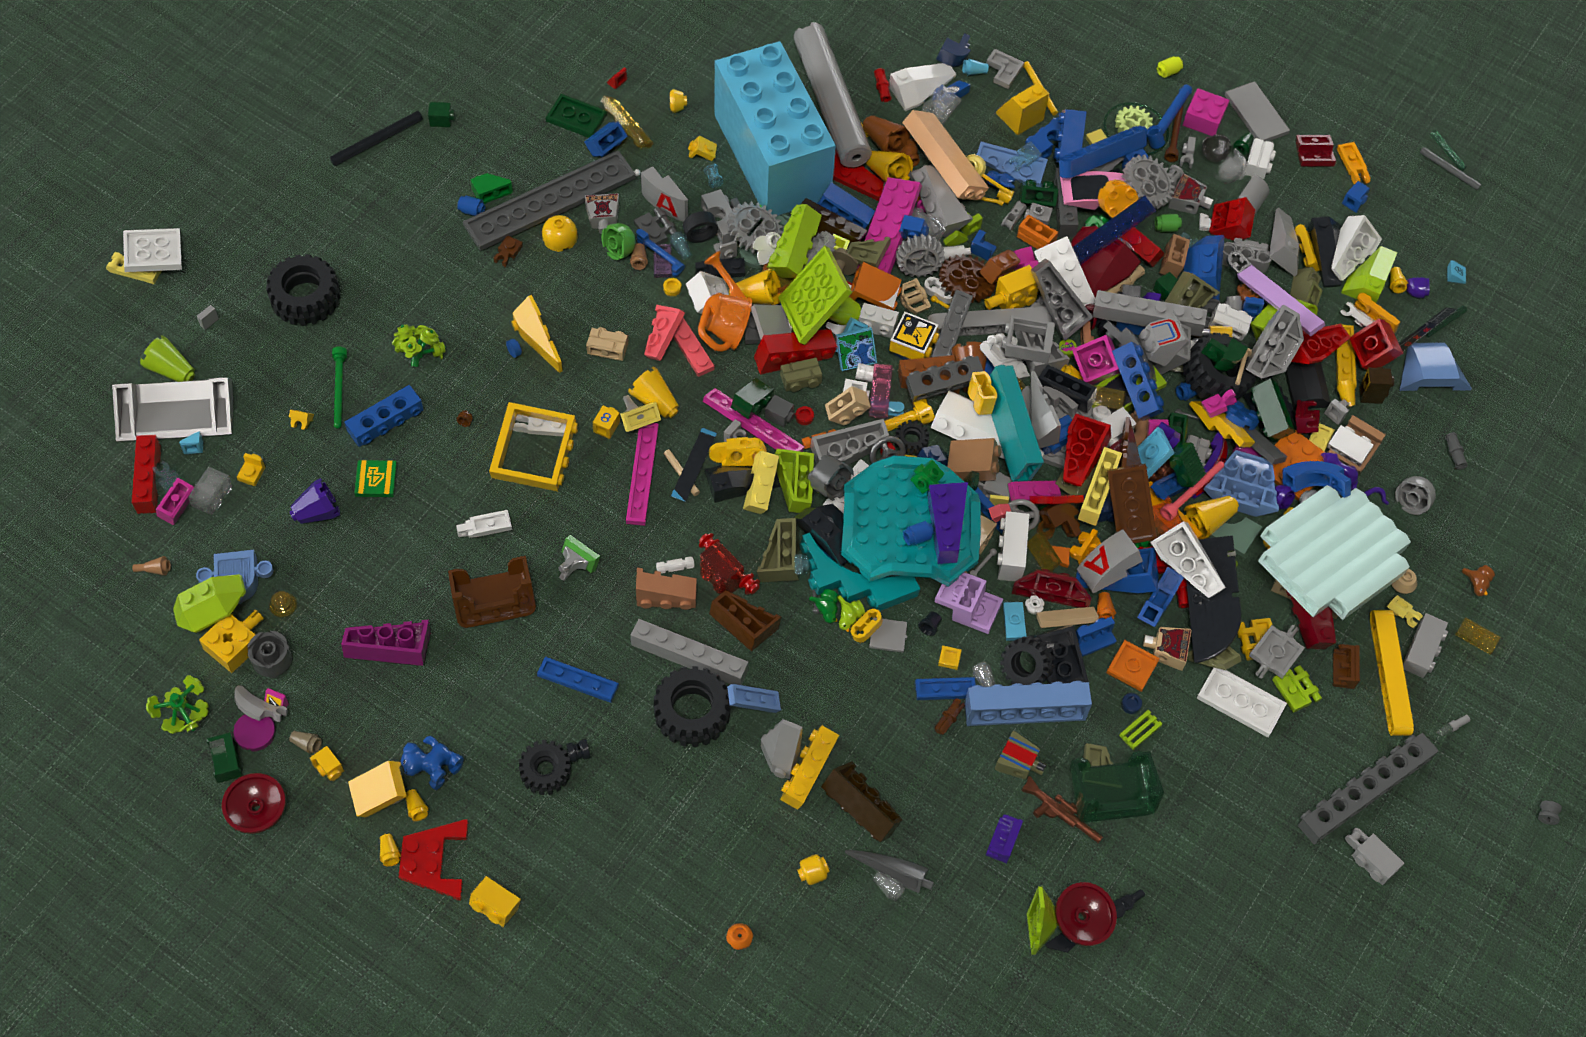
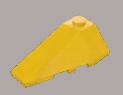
[511,295,563,373]

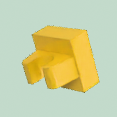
[289,410,314,430]

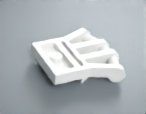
[980,333,1030,381]

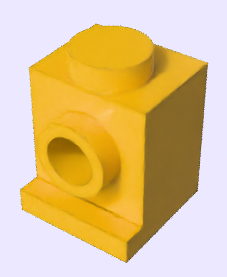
[310,746,344,781]

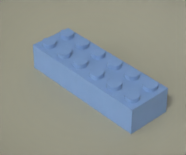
[964,681,1092,726]

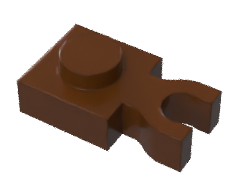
[493,236,523,267]

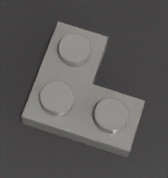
[986,49,1024,89]

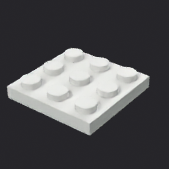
[123,228,182,272]

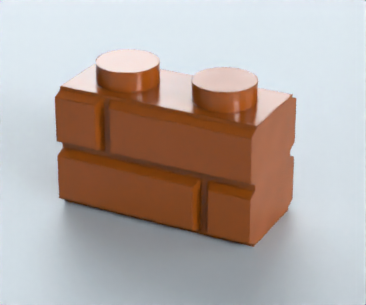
[980,249,1020,284]

